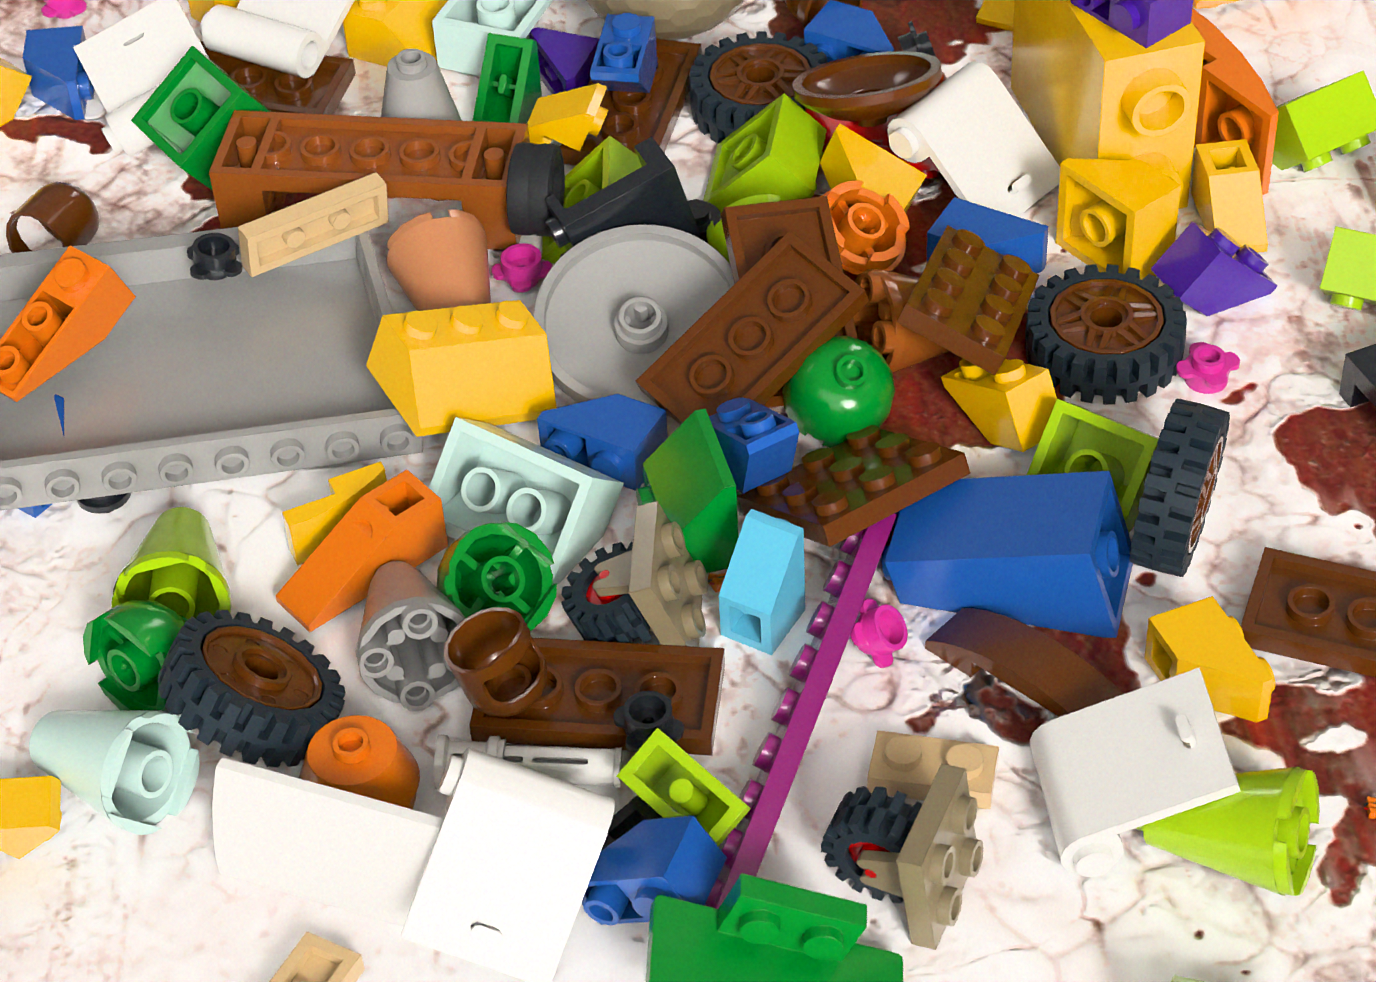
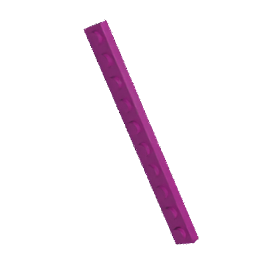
[704,513,897,909]

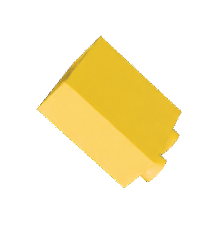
[1011,0,1205,209]

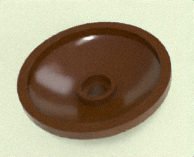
[792,51,942,127]

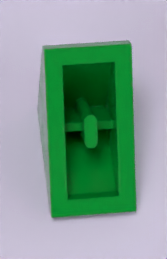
[472,33,542,124]

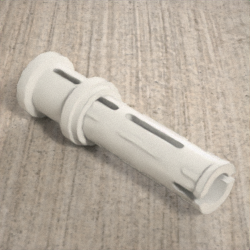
[434,734,622,789]

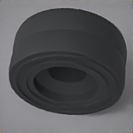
[506,142,565,237]

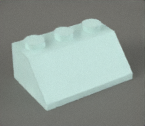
[432,0,553,76]
[429,417,624,585]

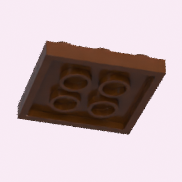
[737,425,971,547]

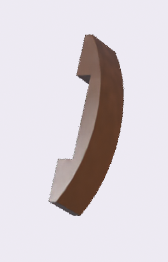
[925,608,1124,717]

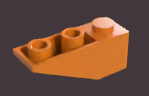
[0,245,136,402]
[275,469,448,633]

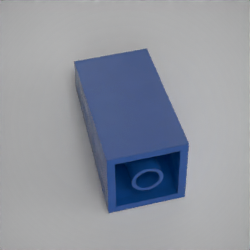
[882,471,1133,638]

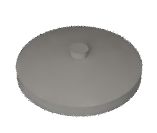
[533,224,734,416]

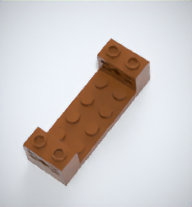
[209,110,530,251]

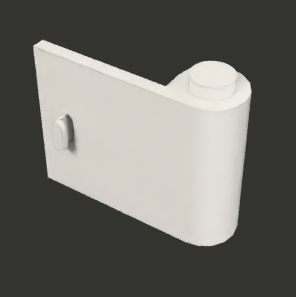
[73,0,209,157]
[200,0,354,78]
[887,61,1060,217]
[1030,668,1241,877]
[400,747,615,982]

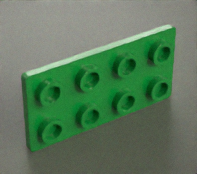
[645,873,903,982]

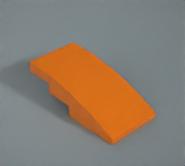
[1191,8,1279,196]

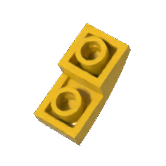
[282,461,387,566]

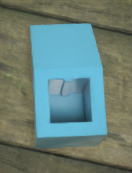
[718,509,806,655]

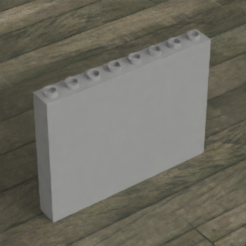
[0,227,423,511]

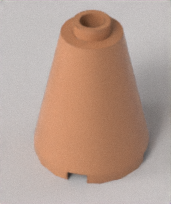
[385,209,491,311]

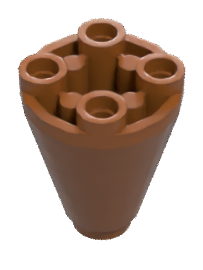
[853,269,949,373]

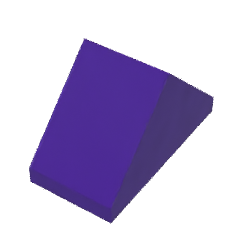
[529,27,600,94]

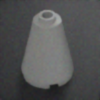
[381,48,462,121]

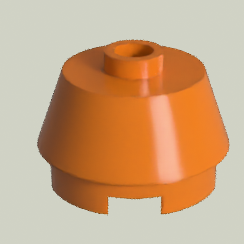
[820,180,909,282]
[299,715,420,809]

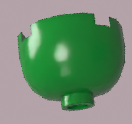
[782,335,895,448]
[437,522,557,631]
[83,600,188,712]

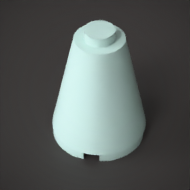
[29,710,200,835]

